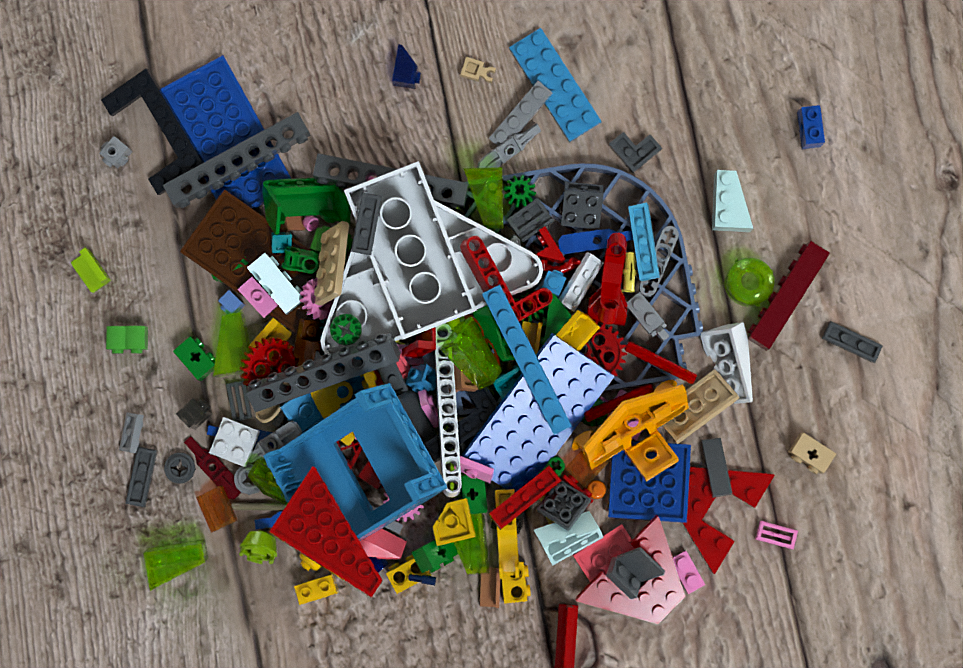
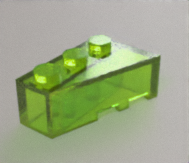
[463,167,504,229]
[213,312,251,378]
[440,317,502,390]
[454,513,490,575]
[143,539,208,591]

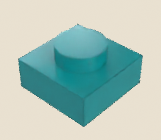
[271,232,292,253]

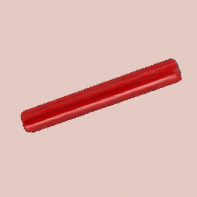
[625,341,697,384]
[584,384,654,422]

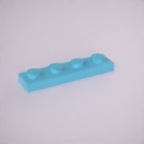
[628,203,660,281]

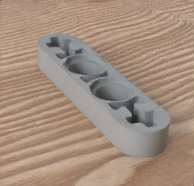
[639,226,679,297]

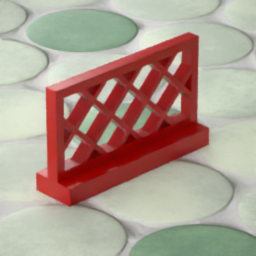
[554,604,578,668]

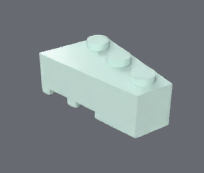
[712,170,753,232]
[247,253,303,315]
[534,511,604,566]

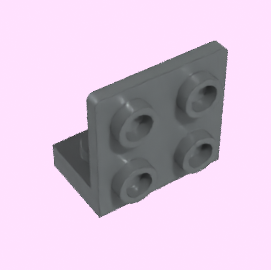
[561,182,604,229]
[606,547,665,599]

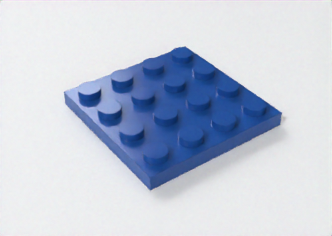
[608,441,691,523]

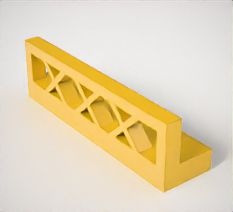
[556,310,600,351]

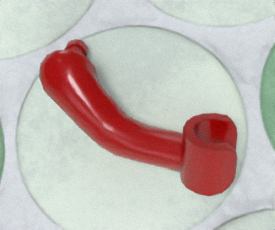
[540,257,581,273]

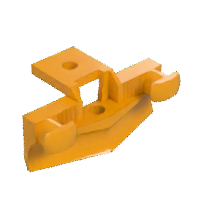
[571,380,689,482]

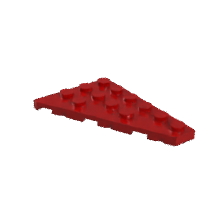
[269,466,382,598]

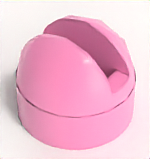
[302,215,319,231]

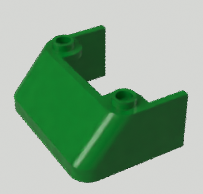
[262,178,351,235]

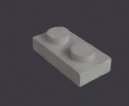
[119,412,144,453]

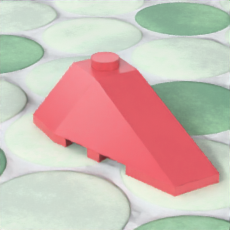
[360,529,407,560]

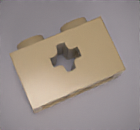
[788,432,836,475]

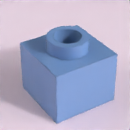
[218,290,245,316]

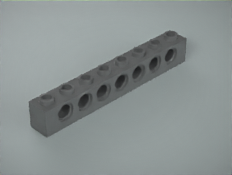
[163,112,311,208]
[313,153,469,211]
[245,333,401,412]

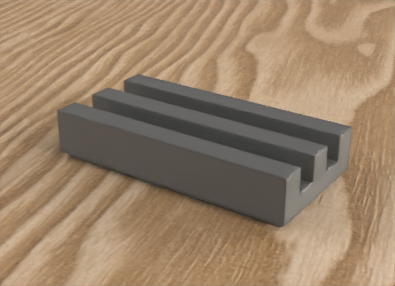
[226,380,253,421]

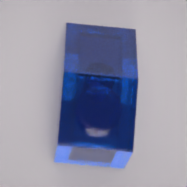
[392,44,421,89]

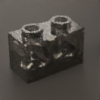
[176,398,212,430]

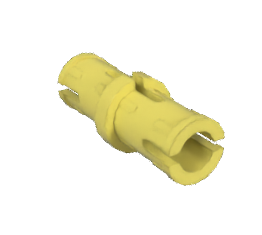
[622,252,637,293]

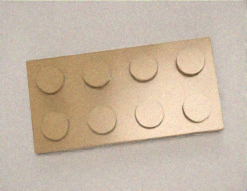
[314,221,349,306]
[662,369,739,444]

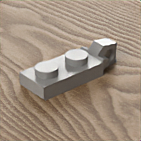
[627,292,669,342]

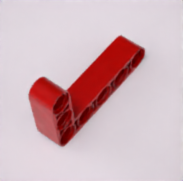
[460,236,553,321]

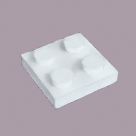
[209,417,260,467]

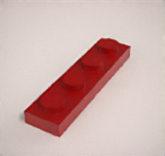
[488,465,562,530]

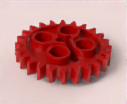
[584,321,627,376]
[239,337,299,392]

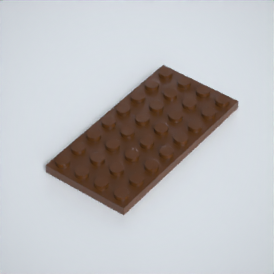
[180,189,320,334]

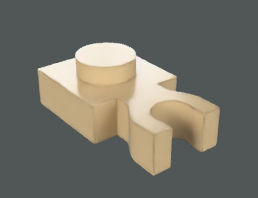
[460,57,496,84]

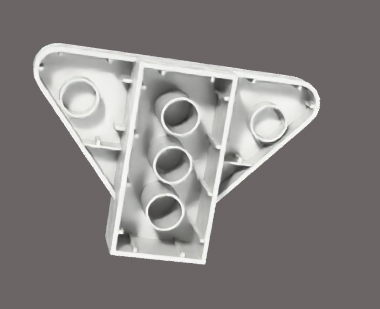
[321,161,543,354]

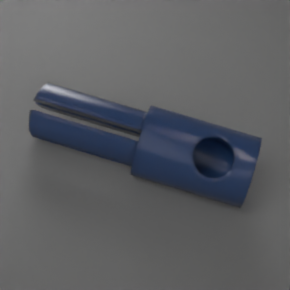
[408,574,436,586]

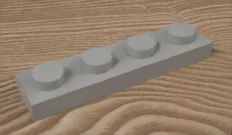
[489,81,553,146]

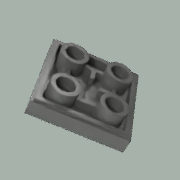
[536,481,591,531]

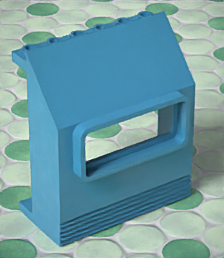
[263,383,448,541]

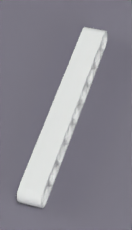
[434,323,462,497]

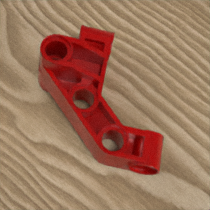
[587,233,628,326]

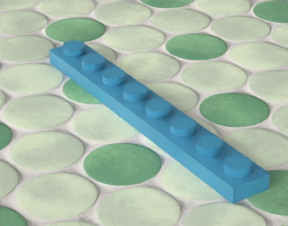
[482,284,572,435]

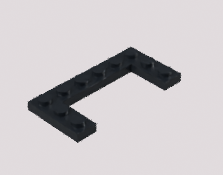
[101,68,204,195]
[424,373,499,462]

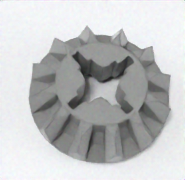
[234,464,265,495]

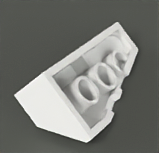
[701,322,753,404]

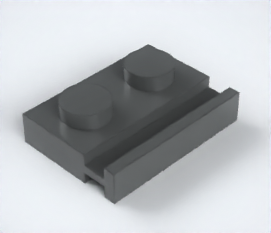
[506,198,554,243]

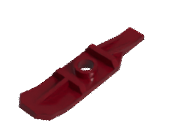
[184,436,241,499]

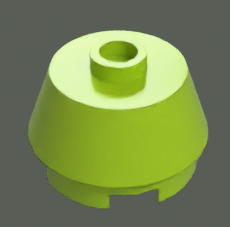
[239,530,277,564]

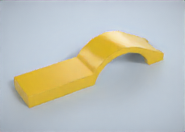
[495,489,519,579]

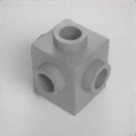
[99,136,132,169]

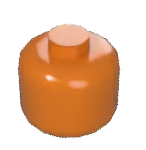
[587,480,606,499]

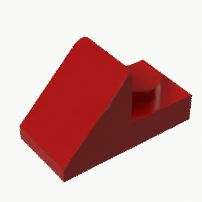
[535,226,565,264]

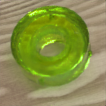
[725,258,775,307]

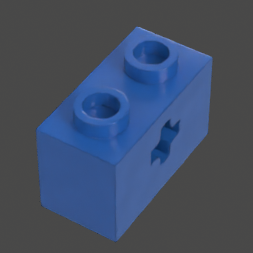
[797,105,825,149]

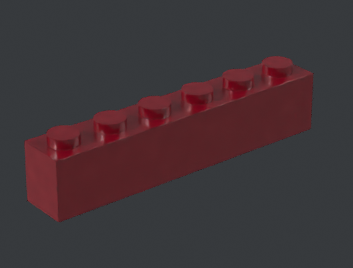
[747,241,830,351]

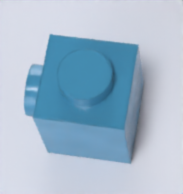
[542,270,566,298]

